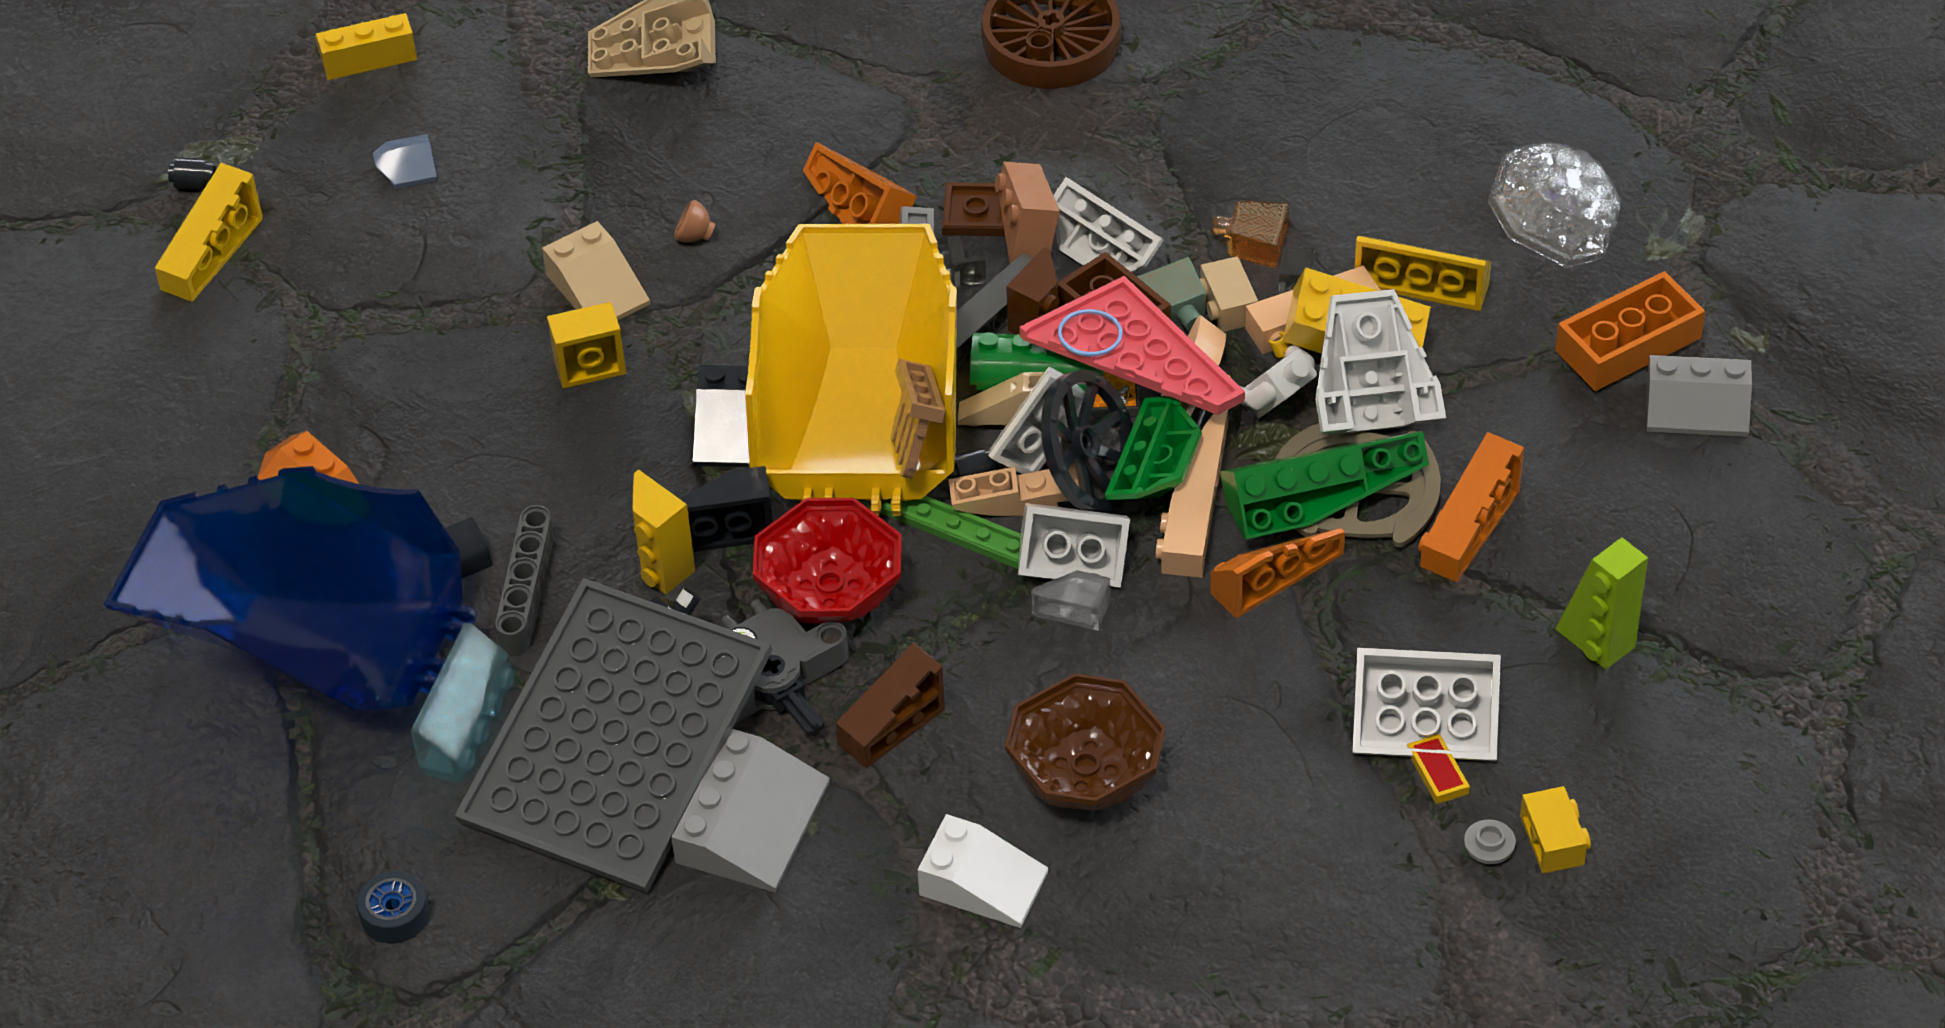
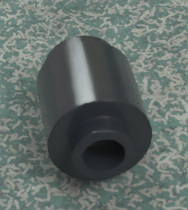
[168,157,216,190]
[948,448,999,479]

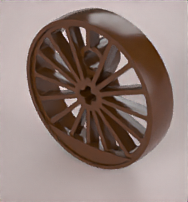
[981,0,1121,89]

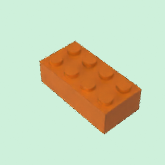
[1555,271,1705,391]

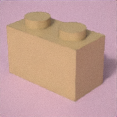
[1200,256,1258,332]

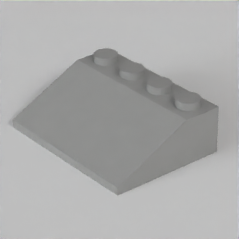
[671,729,830,893]

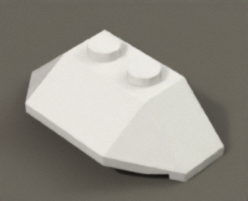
[1053,177,1164,273]

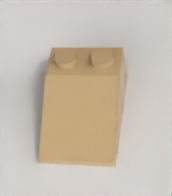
[542,221,650,321]

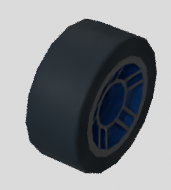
[357,871,429,944]

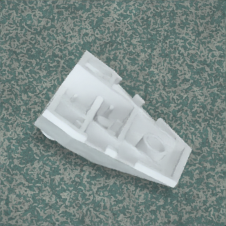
[1315,289,1446,435]

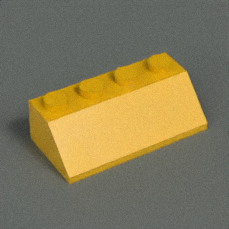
[1354,236,1491,311]

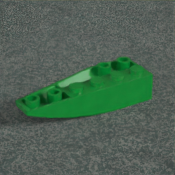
[1220,431,1429,539]

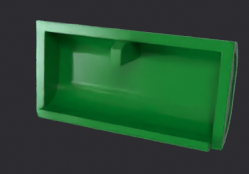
[970,333,1104,391]

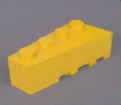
[155,163,263,302]

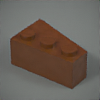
[836,642,945,769]

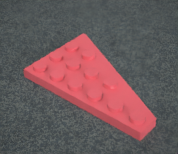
[1019,276,1245,415]

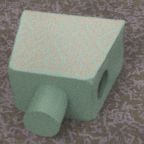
[1137,257,1206,332]

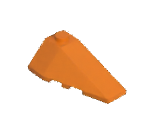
[803,142,917,224]
[1210,528,1345,619]

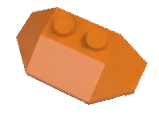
[257,431,375,529]

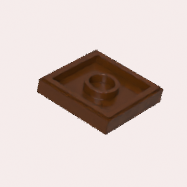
[942,182,1005,236]

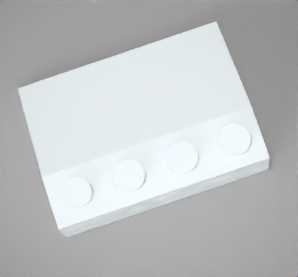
[1352,648,1501,761]

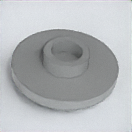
[1464,819,1516,864]

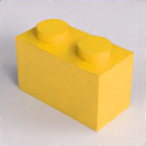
[1520,786,1591,874]

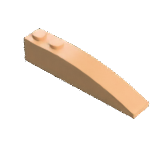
[1156,409,1229,578]

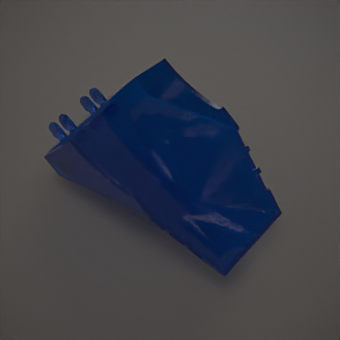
[104,466,478,710]

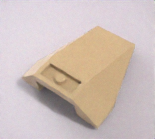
[588,0,716,78]

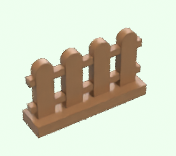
[891,358,946,479]

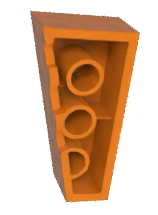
[1418,432,1524,582]

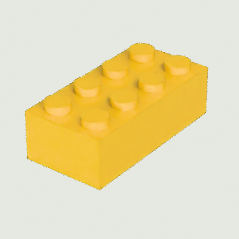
[1283,267,1431,354]

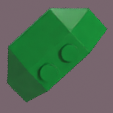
[1105,397,1202,500]

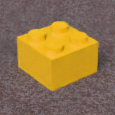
[547,302,627,389]

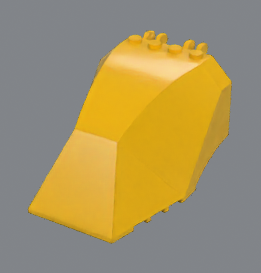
[745,224,957,516]

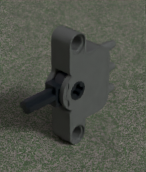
[721,599,849,736]

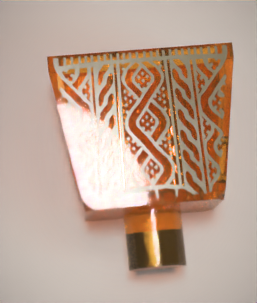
[1211,201,1289,268]

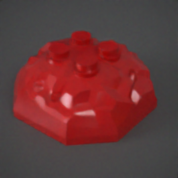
[752,498,902,625]

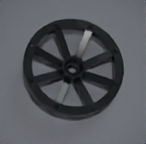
[1041,370,1133,512]

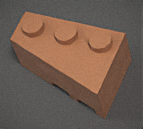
[995,162,1060,264]

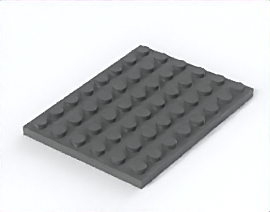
[454,578,773,893]

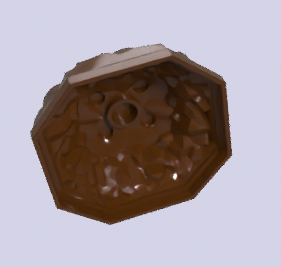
[1005,673,1166,810]

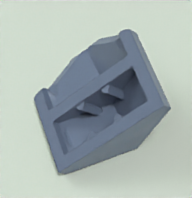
[373,134,437,189]

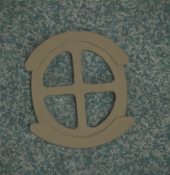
[1275,423,1441,547]

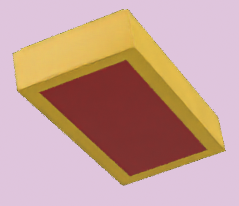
[1407,734,1470,804]

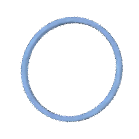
[1058,309,1122,357]

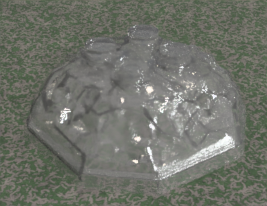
[1488,142,1621,267]

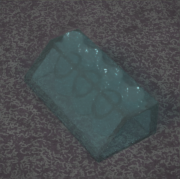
[411,623,515,783]

